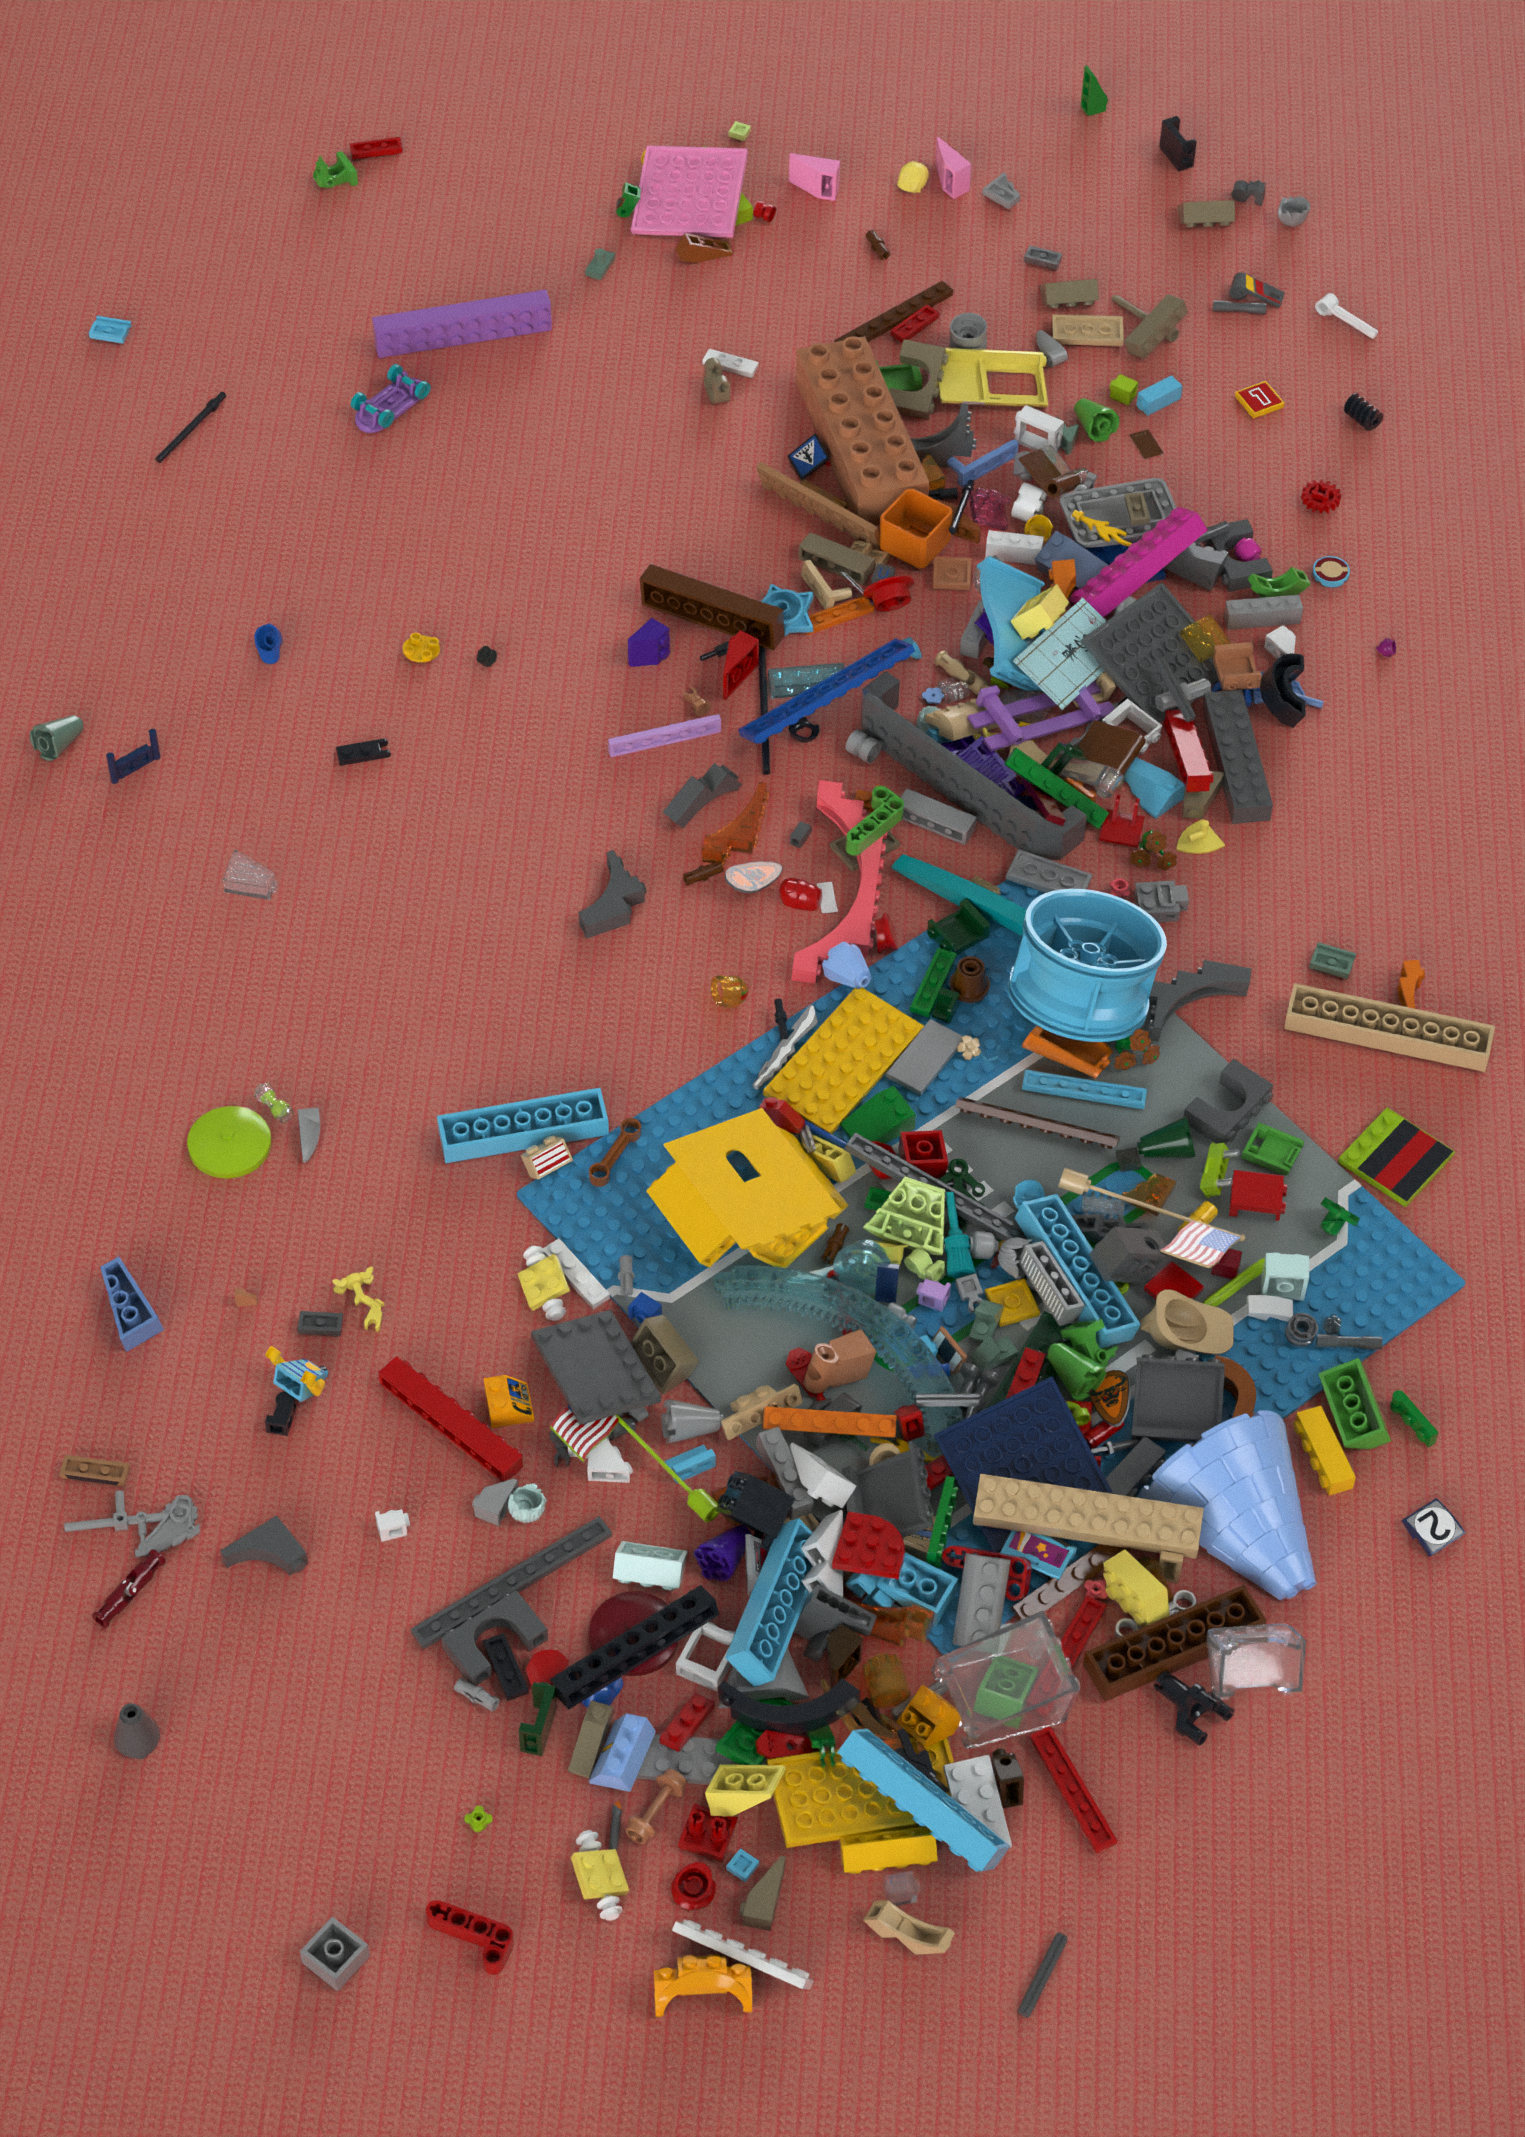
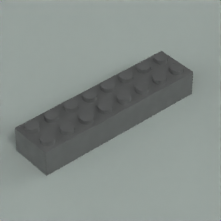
[1202,690,1273,824]

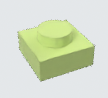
[729,121,751,141]

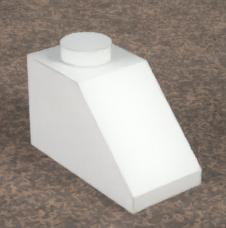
[1264,625,1296,659]

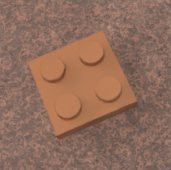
[933,556,971,590]

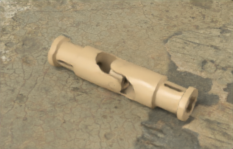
[934,650,1001,698]

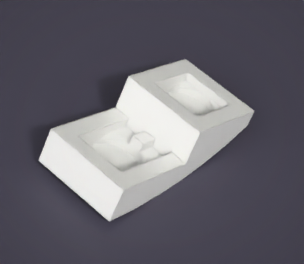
[1247,1295,1293,1322]

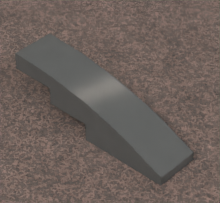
[1071,1214,1148,1242]

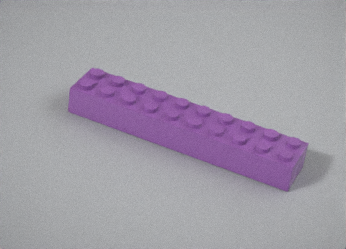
[372,290,552,358]

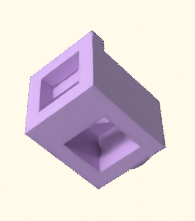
[916,1279,951,1312]

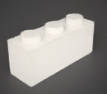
[985,530,1044,565]

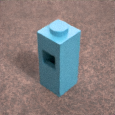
[1136,375,1183,416]

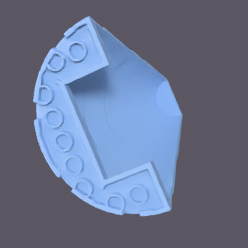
[1138,1411,1317,1600]

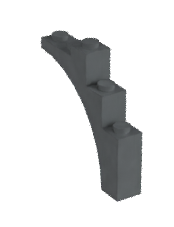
[1148,960,1252,1042]

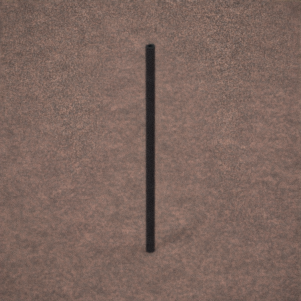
[758,646,770,775]

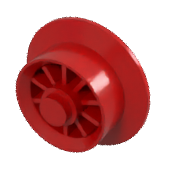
[863,576,914,612]

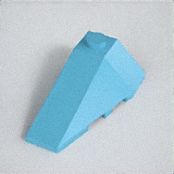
[1124,757,1185,819]

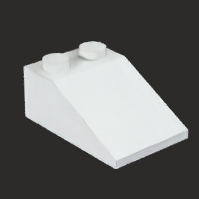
[790,1443,856,1508]

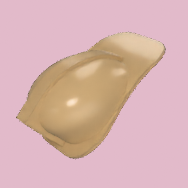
[1140,1290,1234,1355]

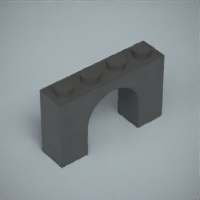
[1203,519,1273,592]
[1183,1059,1274,1145]
[441,1590,548,1686]

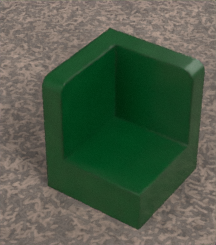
[932,987,960,1023]

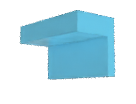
[665,1444,716,1484]

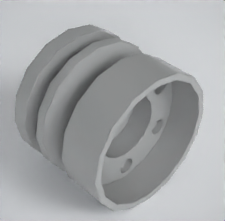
[950,313,987,350]

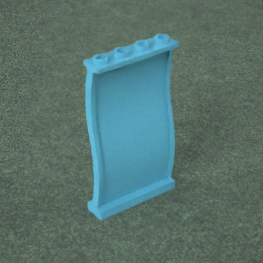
[977,556,1045,696]

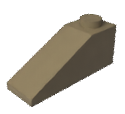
[568,1700,614,1779]
[739,1856,786,1931]

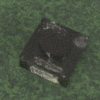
[1116,1147,1142,1172]

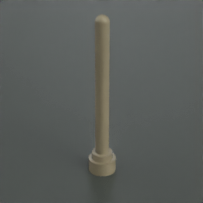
[1112,295,1180,342]

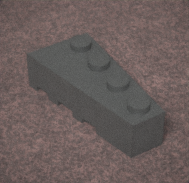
[1163,543,1229,591]

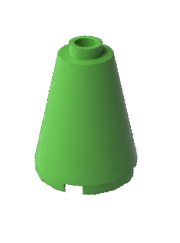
[1074,398,1119,442]
[1047,1343,1107,1401]

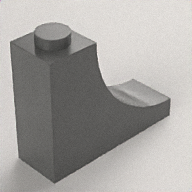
[220,1515,308,1576]
[793,1584,877,1640]

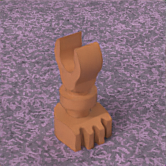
[684,687,711,717]

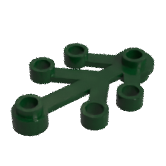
[939,1158,985,1234]

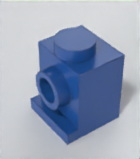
[628,1292,662,1324]

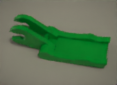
[807,1725,836,1767]

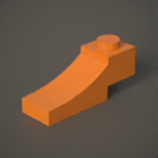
[1397,960,1425,1009]

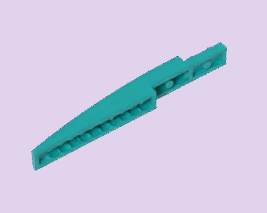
[891,854,1027,936]

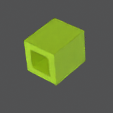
[1109,374,1139,406]

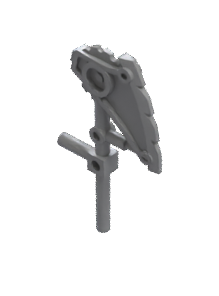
[64,1490,200,1558]

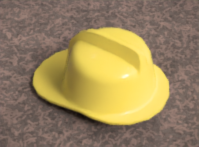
[861,1239,909,1266]

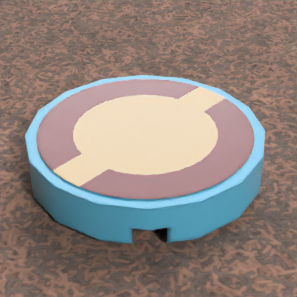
[1312,556,1350,587]

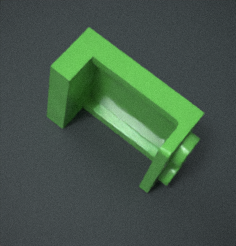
[876,360,922,392]

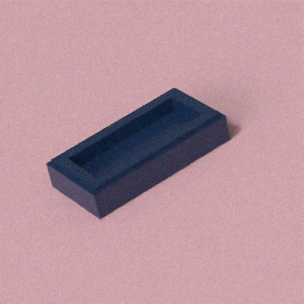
[875,1262,899,1303]

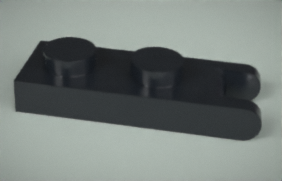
[336,738,391,766]

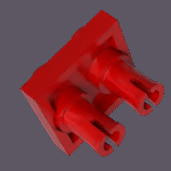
[678,1803,738,1862]

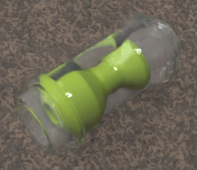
[254,1083,294,1123]

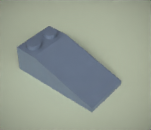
[1034,531,1109,590]

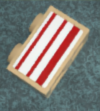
[520,1135,573,1180]

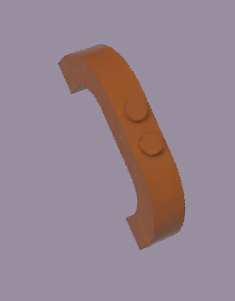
[1187,1354,1256,1447]

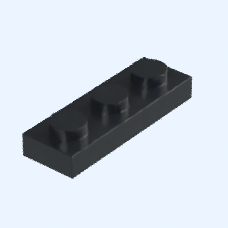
[483,1633,529,1701]

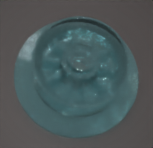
[834,1240,891,1294]

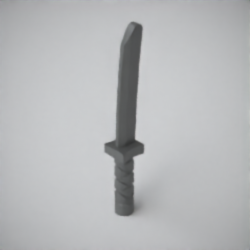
[1090,1438,1139,1456]

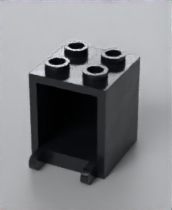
[716,1471,795,1547]

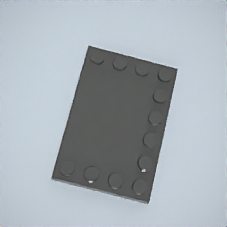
[531,1310,661,1425]

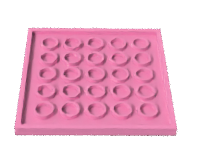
[631,146,748,237]

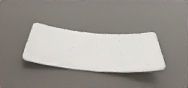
[817,882,838,913]

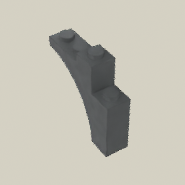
[910,403,977,468]
[578,850,646,939]

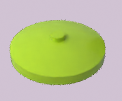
[187,1106,271,1178]

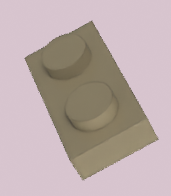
[1124,492,1150,525]

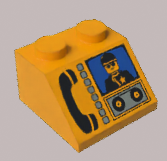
[483,1375,535,1429]

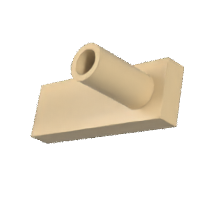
[801,560,852,609]

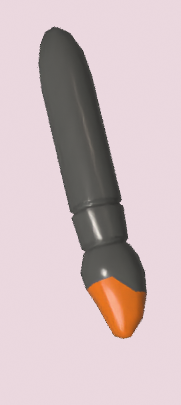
[609,1801,622,1851]

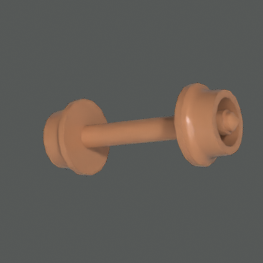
[625,1769,686,1844]

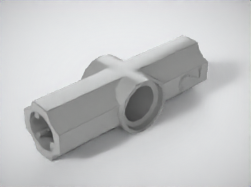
[1155,678,1212,712]

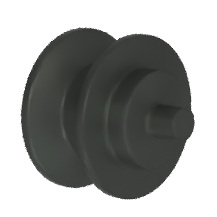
[477,646,497,667]

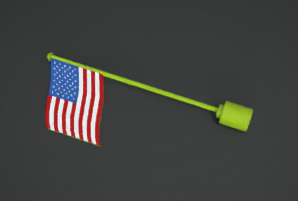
[550,1406,719,1523]

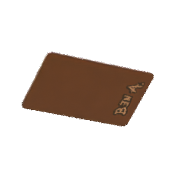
[1130,429,1163,459]

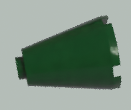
[1137,1117,1195,1158]

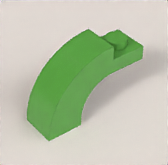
[1248,567,1311,598]

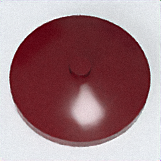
[589,1591,679,1676]

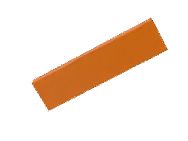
[805,596,874,636]

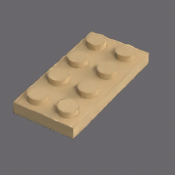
[1052,314,1124,346]

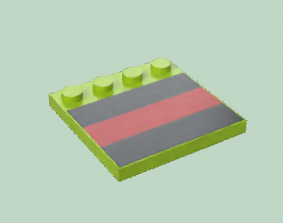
[1338,1107,1455,1207]

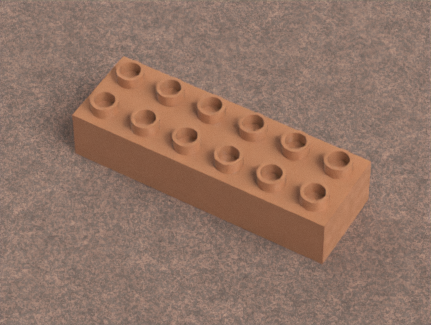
[796,336,929,525]

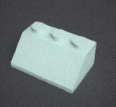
[612,1541,688,1590]

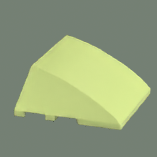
[863,1177,945,1255]

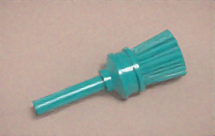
[943,1192,976,1278]

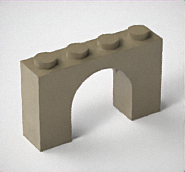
[889,339,948,420]

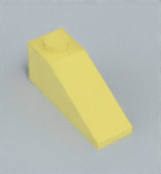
[801,1135,857,1183]

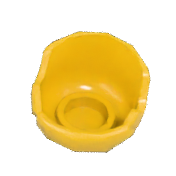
[1024,515,1053,543]

